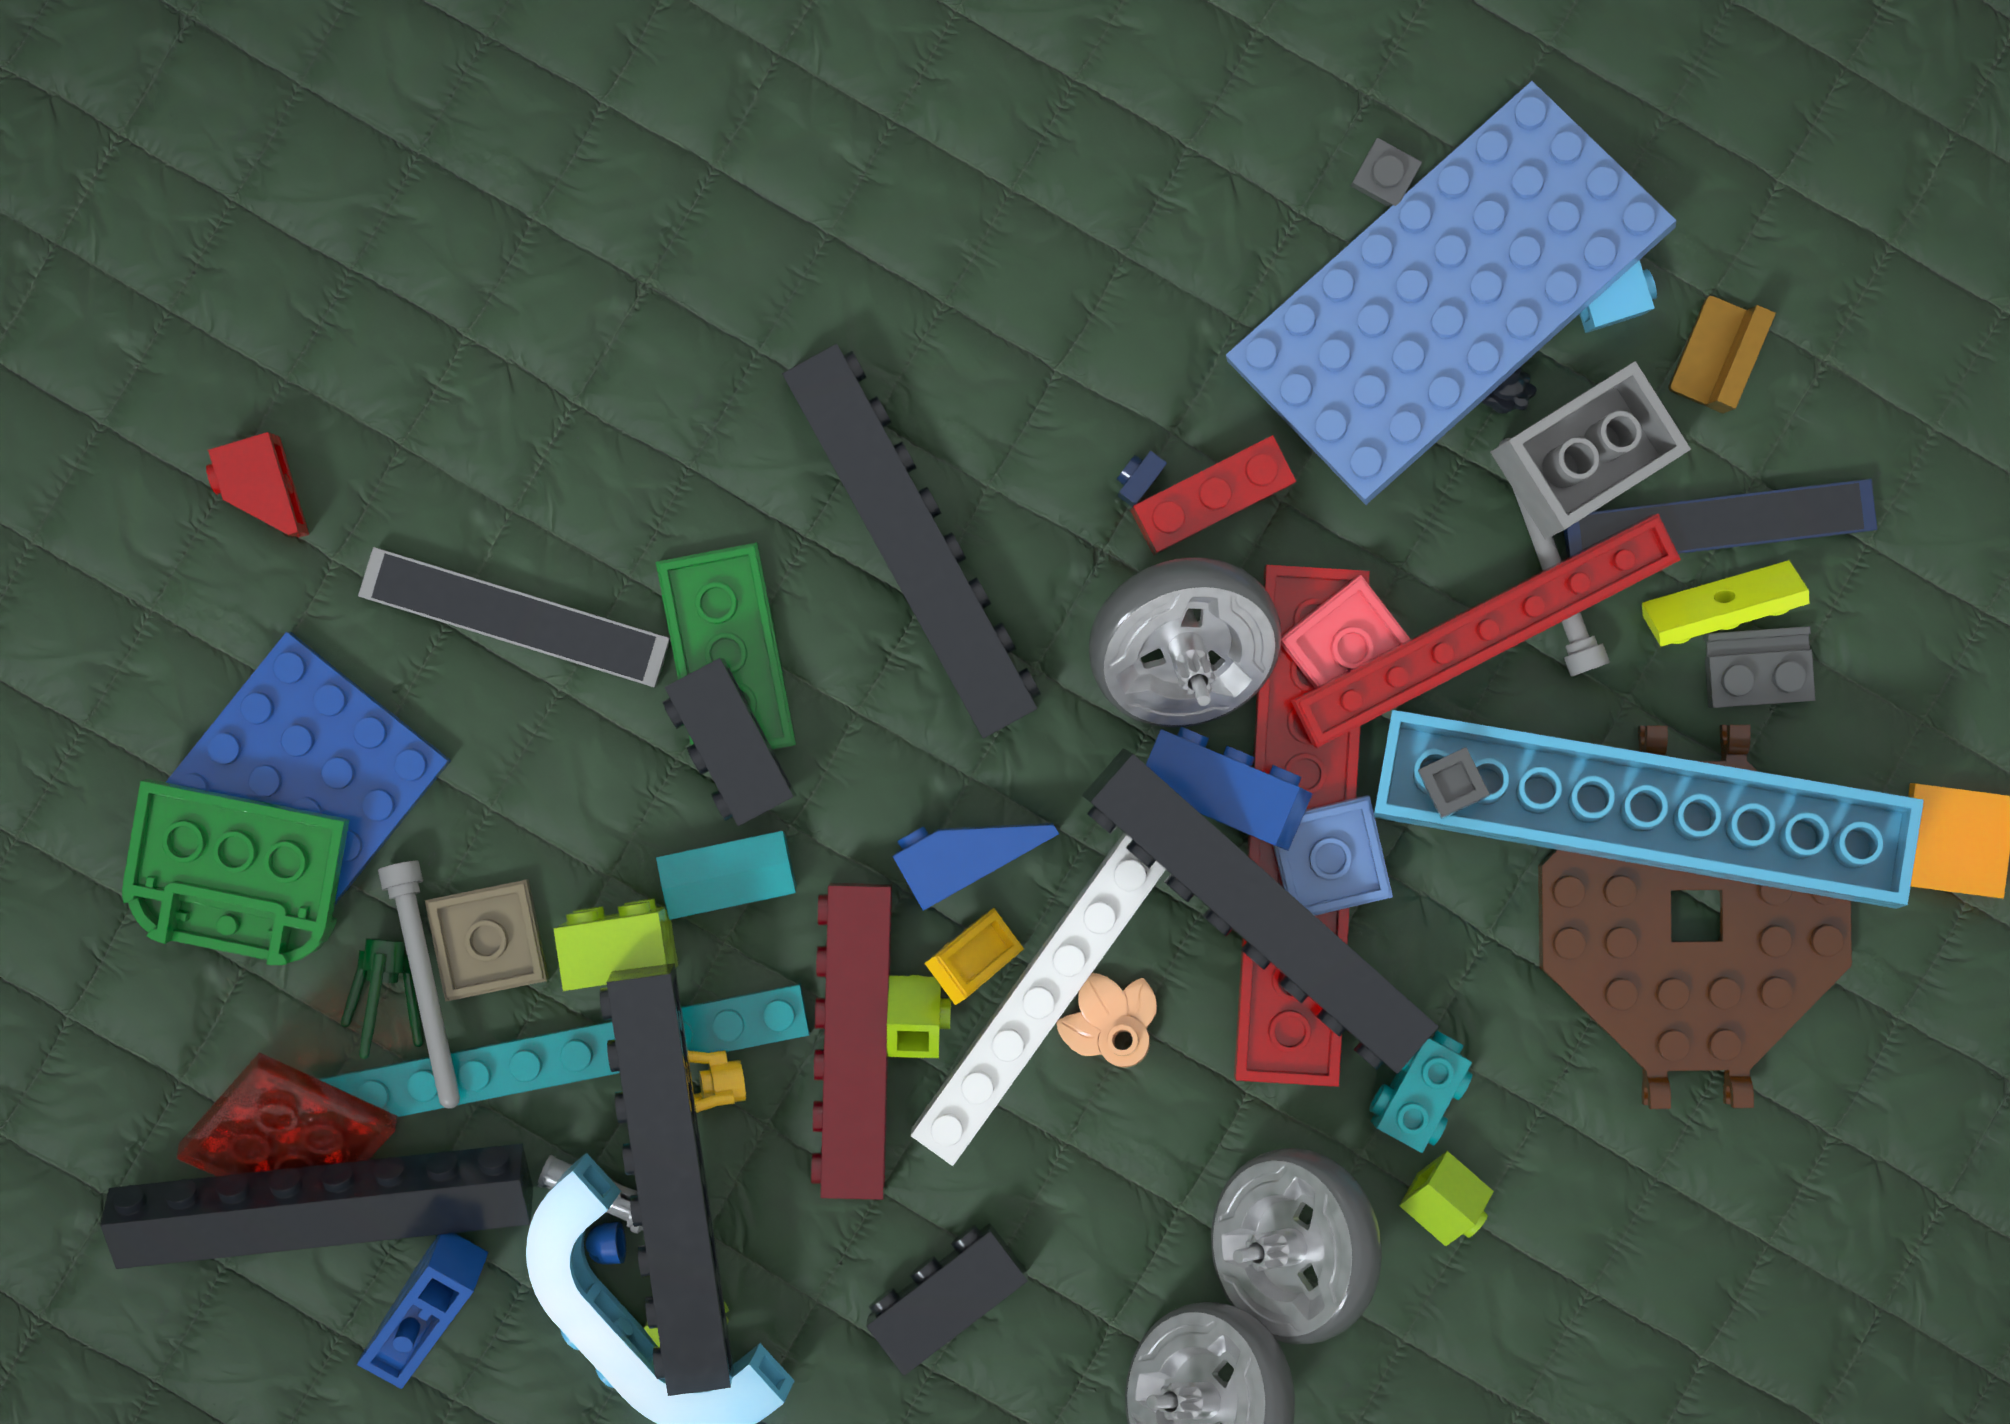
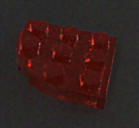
[176,1052,397,1176]

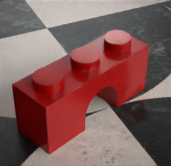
[1130,435,1296,556]

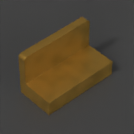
[1668,296,1776,414]

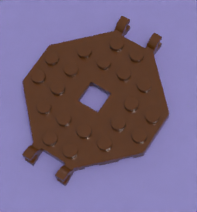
[1538,725,1852,1109]

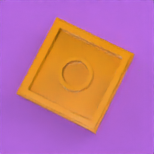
[1908,783,2010,899]

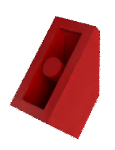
[206,432,309,538]

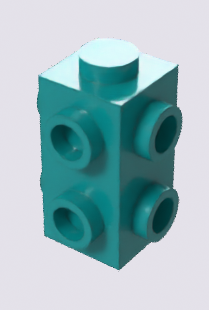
[1369,1030,1473,1153]

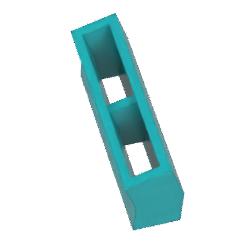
[656,831,797,920]

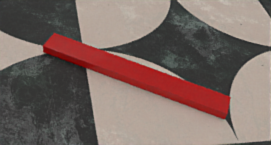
[1291,514,1681,748]

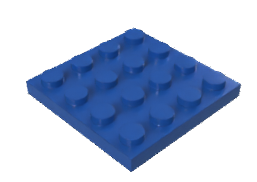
[166,632,451,906]

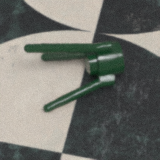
[341,938,423,1059]

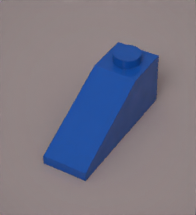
[892,823,1059,911]
[357,1233,489,1389]

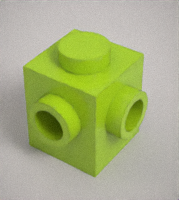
[887,975,951,1058]
[1399,1151,1494,1246]

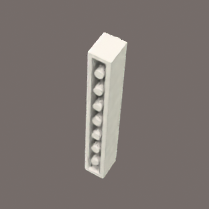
[910,833,1165,1166]

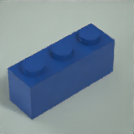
[1146,727,1312,851]

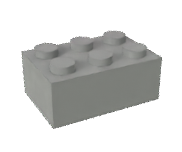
[1490,361,1691,539]

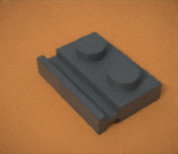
[1703,626,1815,708]

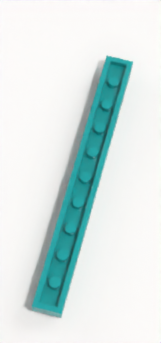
[293,983,811,1136]

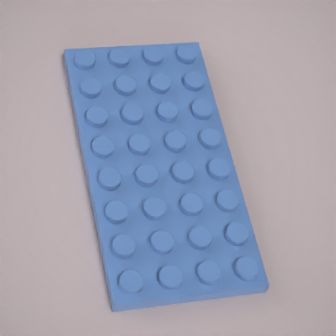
[1226,81,1677,505]

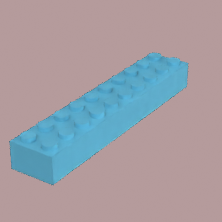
[1374,710,1924,909]

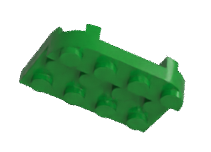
[122,779,350,965]

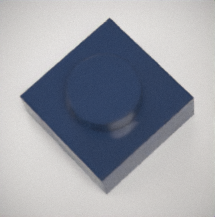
[1116,451,1167,507]

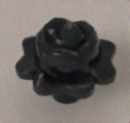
[1482,367,1537,413]

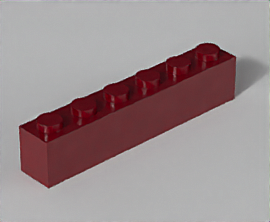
[811,883,892,1200]

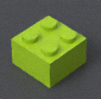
[553,898,678,991]

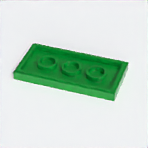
[656,543,797,749]

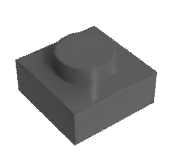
[1350,138,1422,208]
[1418,747,1490,819]

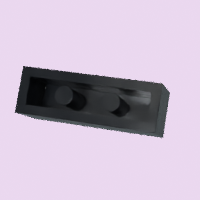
[663,658,797,826]
[866,1223,1028,1376]

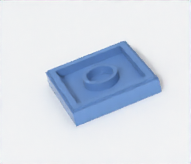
[1273,795,1393,916]

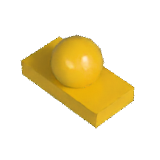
[925,908,1024,1005]

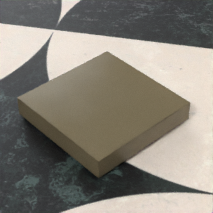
[425,879,549,1002]

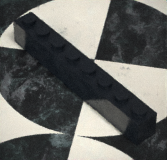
[782,344,1041,739]
[1082,748,1439,1074]
[600,963,734,1396]
[100,1143,533,1269]

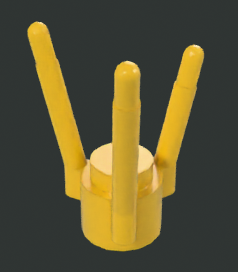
[688,1050,746,1113]

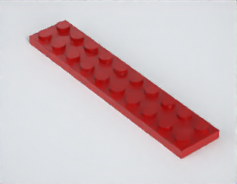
[1234,565,1370,1087]

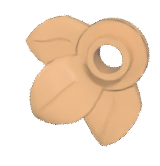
[1056,973,1157,1068]

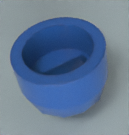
[585,1222,626,1265]

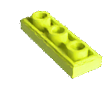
[1642,560,1810,646]

